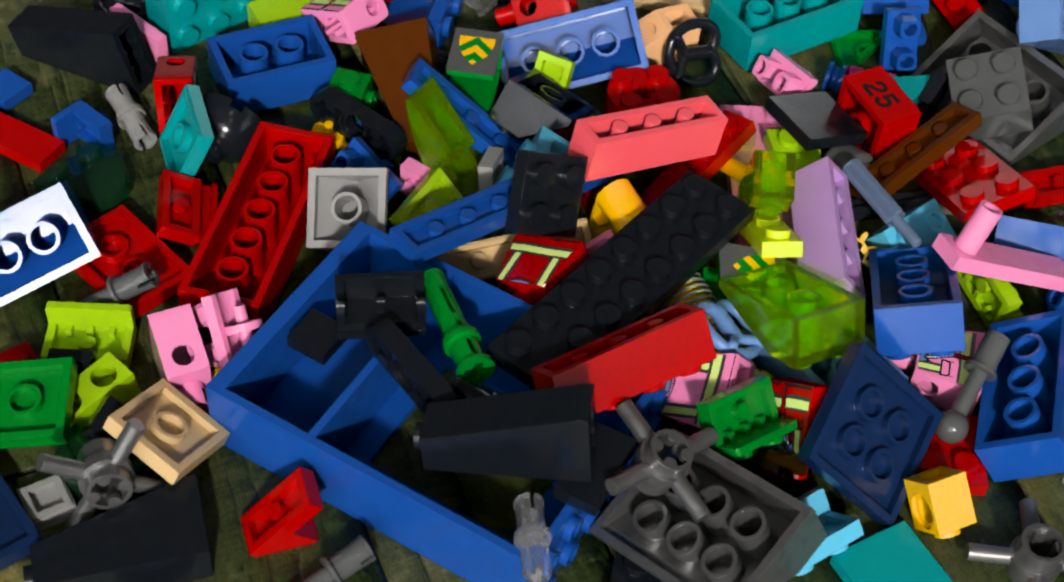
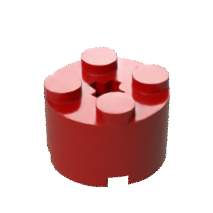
[604,65,681,114]

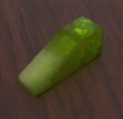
[737,150,796,216]

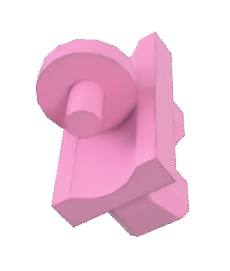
[752,49,819,96]
[192,288,263,370]

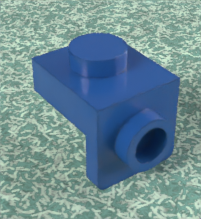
[51,99,116,156]

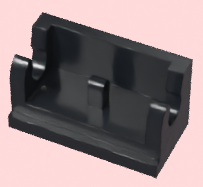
[335,271,426,340]

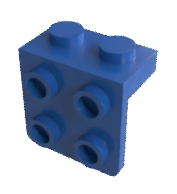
[383,0,464,50]

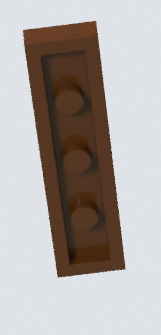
[848,102,983,202]

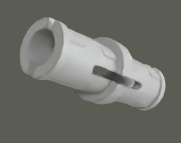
[105,83,157,151]

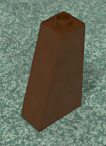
[355,17,451,160]

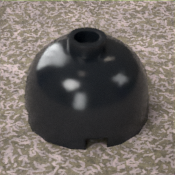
[202,92,264,165]

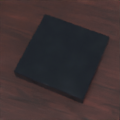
[764,91,868,151]

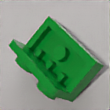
[696,375,798,462]

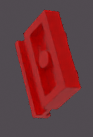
[156,169,218,247]

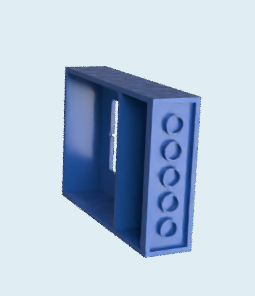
[205,221,669,582]

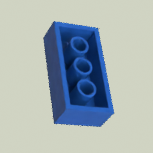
[869,244,966,360]
[974,309,1064,483]

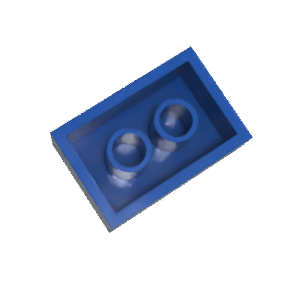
[207,14,337,113]

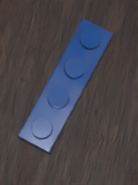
[401,58,523,167]

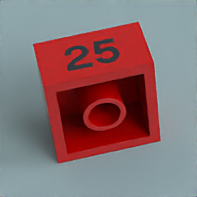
[837,66,922,161]

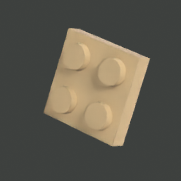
[103,378,231,486]

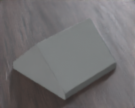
[306,168,389,250]

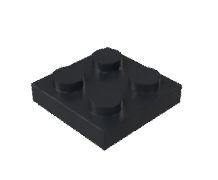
[505,149,588,237]

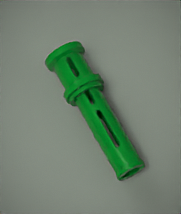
[424,268,495,385]

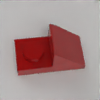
[240,467,324,557]

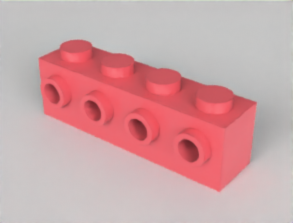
[567,95,728,182]

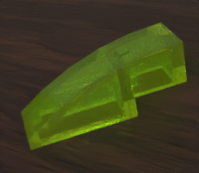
[405,78,478,197]

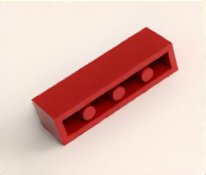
[530,303,717,414]

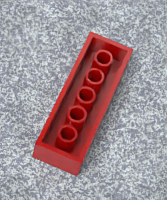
[177,121,335,335]

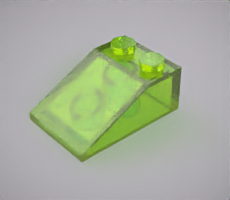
[719,260,865,370]

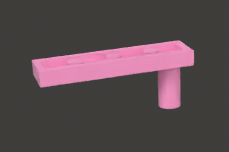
[931,200,1064,292]

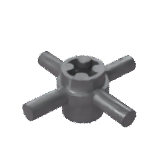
[605,399,719,523]
[36,418,170,528]
[964,498,1064,582]

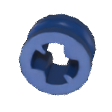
[822,61,848,96]

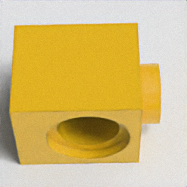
[903,466,977,539]

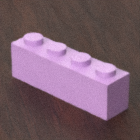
[786,156,866,309]

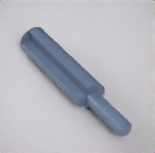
[842,158,922,248]

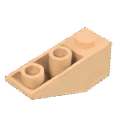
[638,3,701,67]

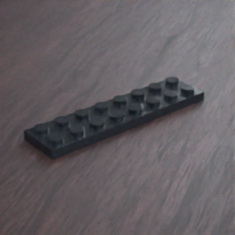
[486,170,756,390]

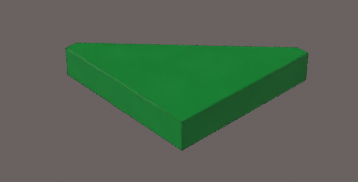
[828,29,881,67]

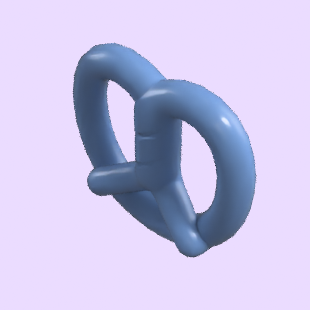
[694,299,766,360]

